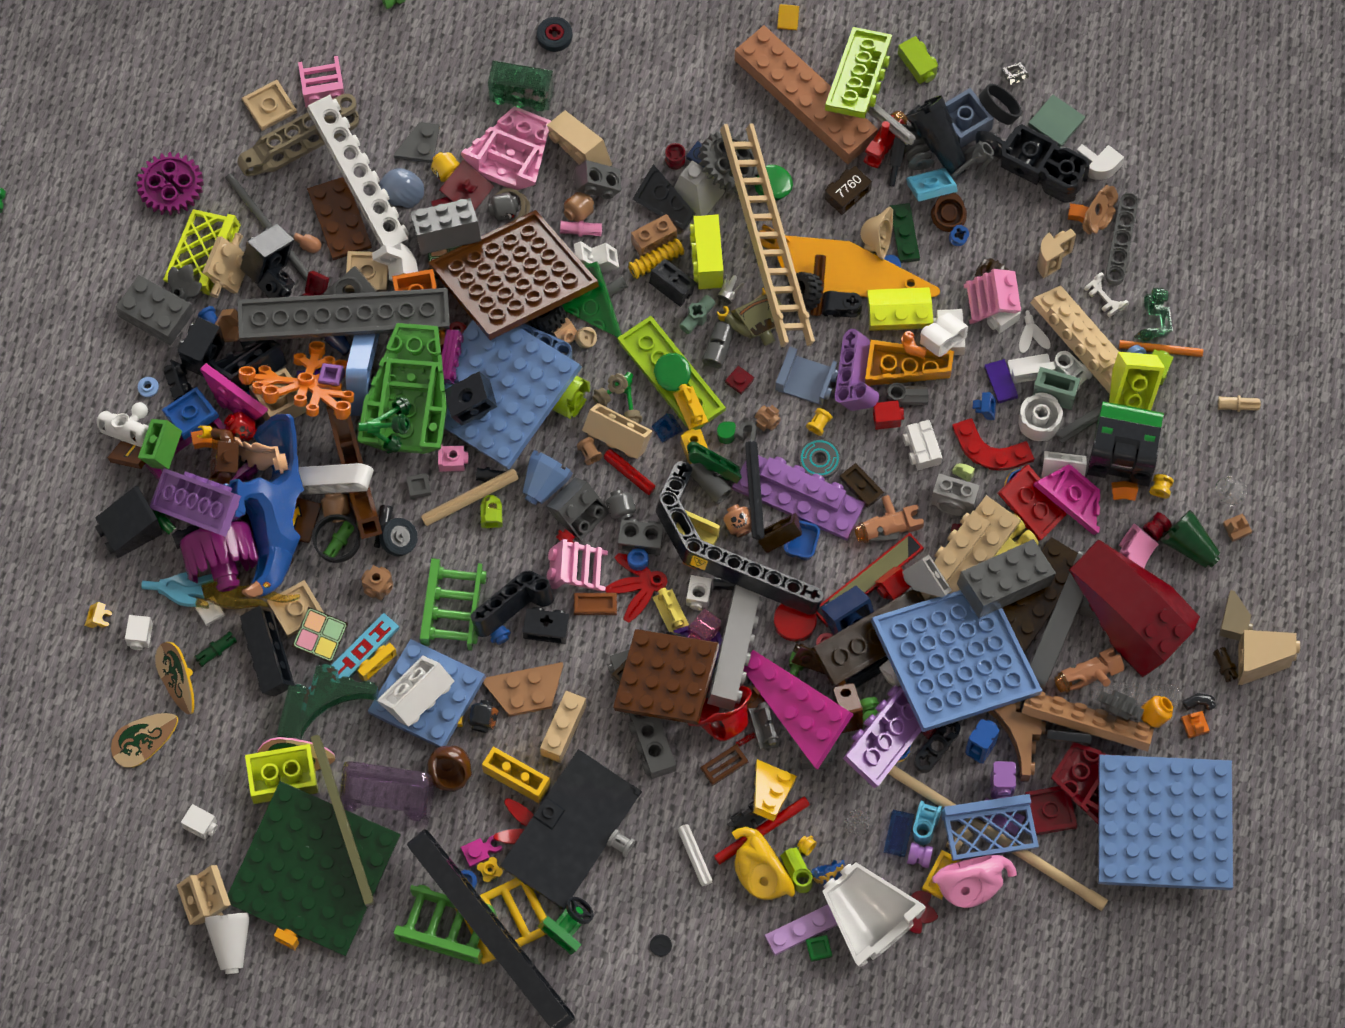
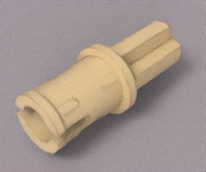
[1218,395,1261,412]

